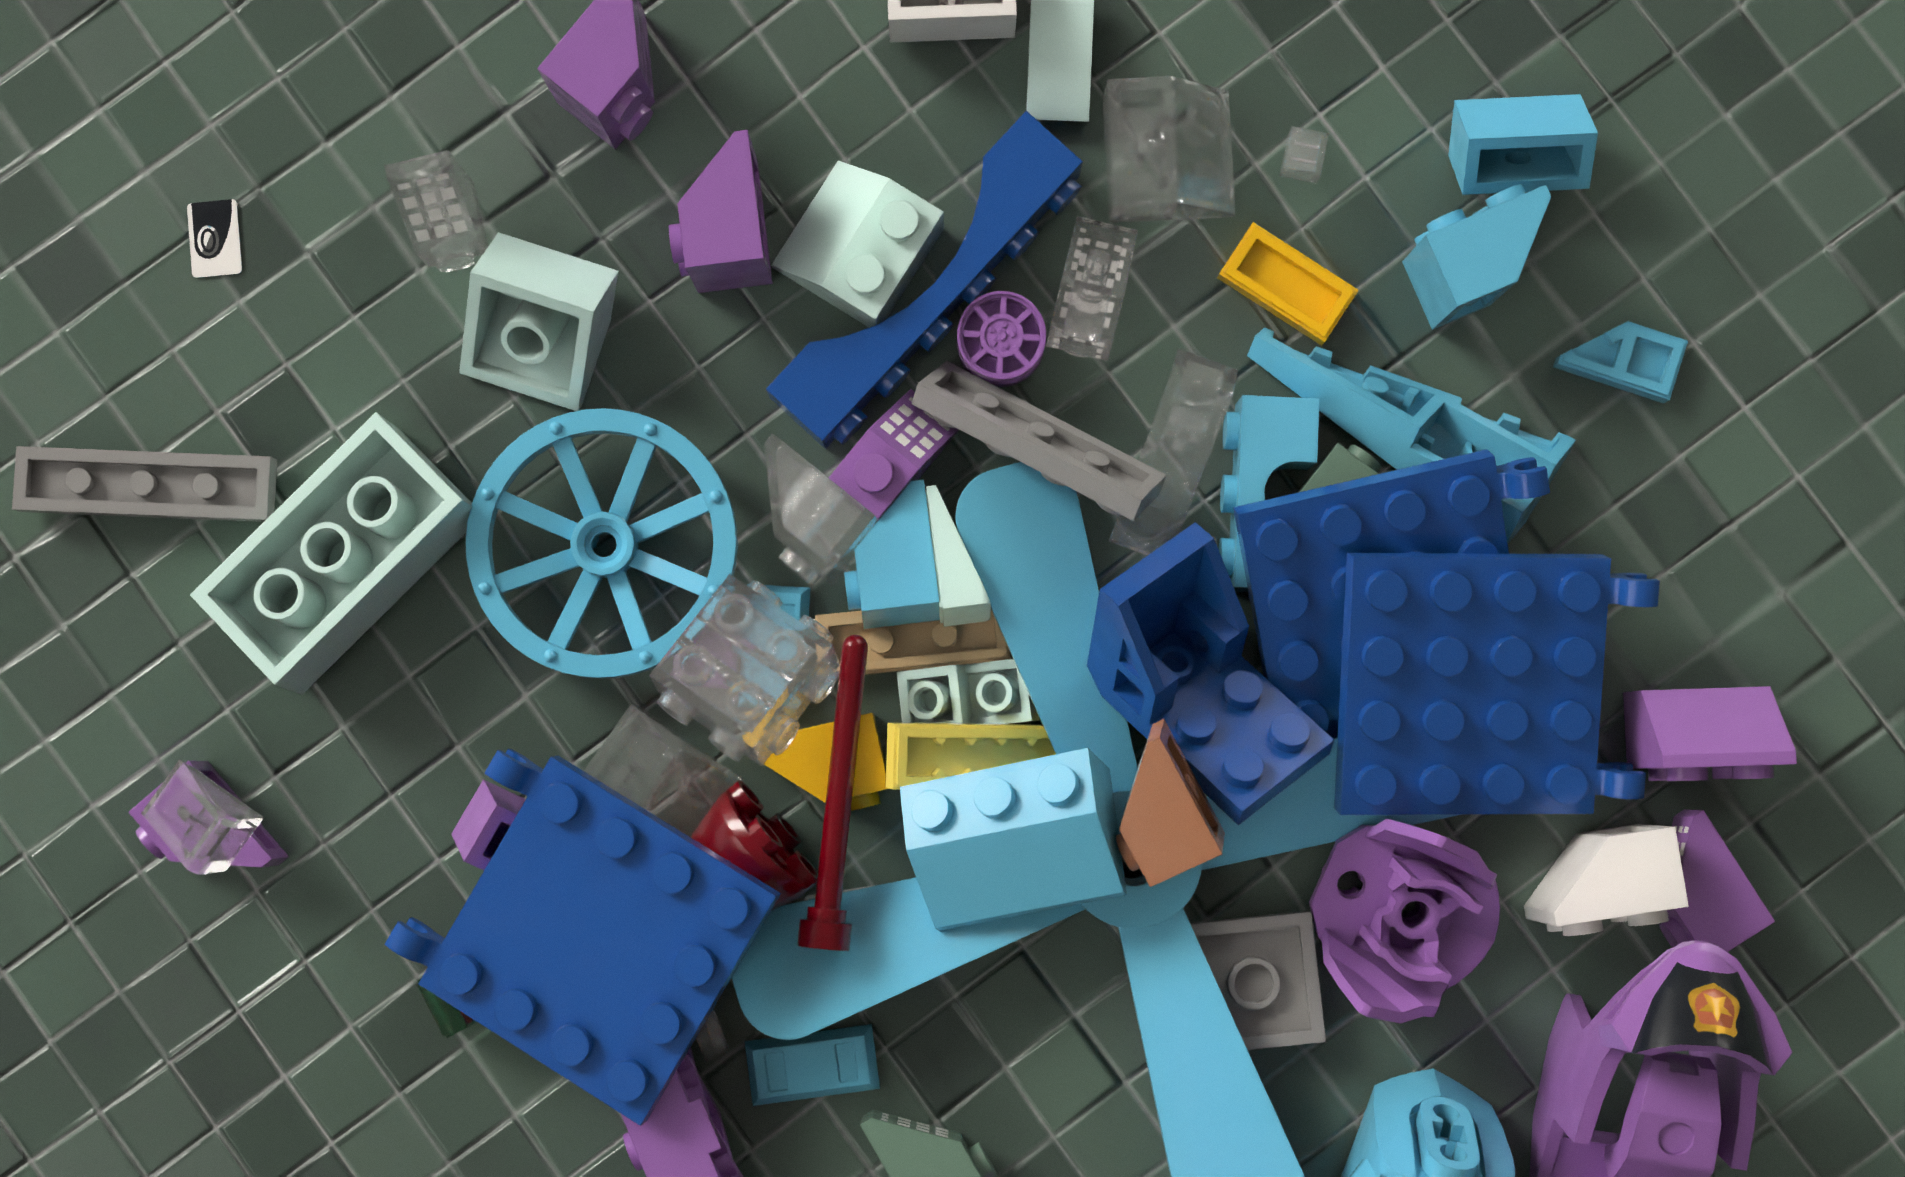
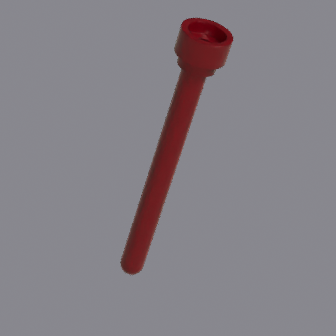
[797,635,868,951]

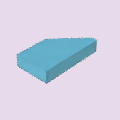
[1553,321,1688,403]

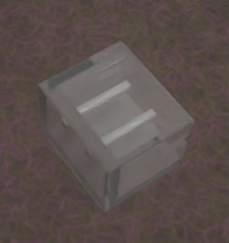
[1280,126,1329,183]

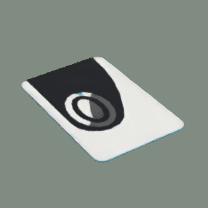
[187,199,242,278]

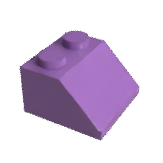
[537,0,655,150]
[669,130,773,293]

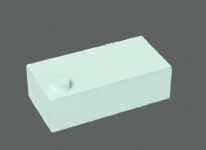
[190,412,472,695]

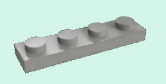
[911,361,1166,521]
[12,446,277,522]

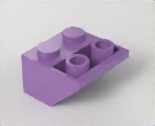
[1623,686,1797,781]

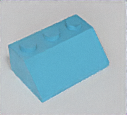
[900,748,1127,931]

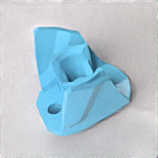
[1341,1068,1515,1177]

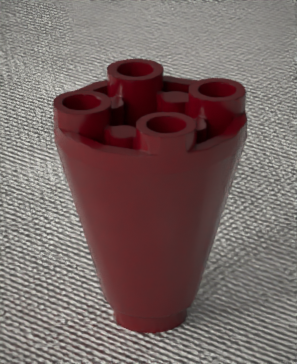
[691,780,818,911]

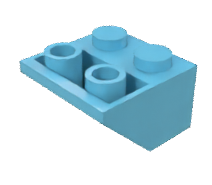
[1402,184,1551,330]

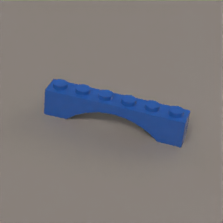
[766,111,1083,449]

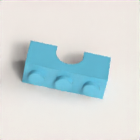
[1218,395,1320,592]

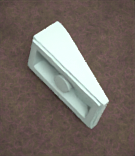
[925,485,991,627]

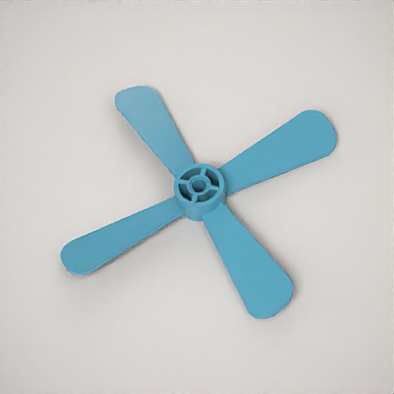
[732,462,1462,1177]

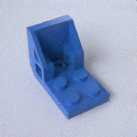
[1087,522,1334,825]

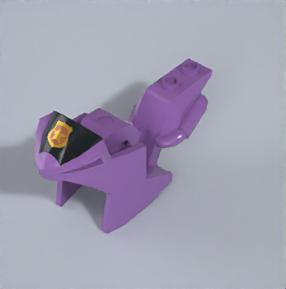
[1529,940,1792,1177]

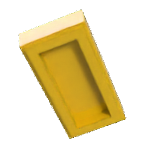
[1217,222,1359,346]

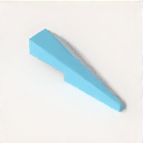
[1247,328,1576,544]

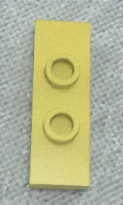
[885,723,1056,790]

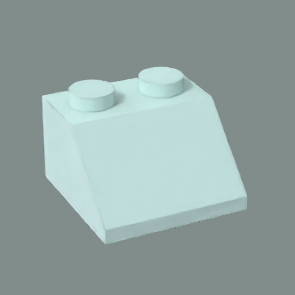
[771,161,944,328]
[459,232,619,411]

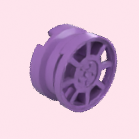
[957,291,1046,387]

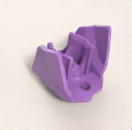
[1309,819,1500,1023]

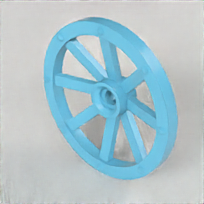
[466,408,738,678]

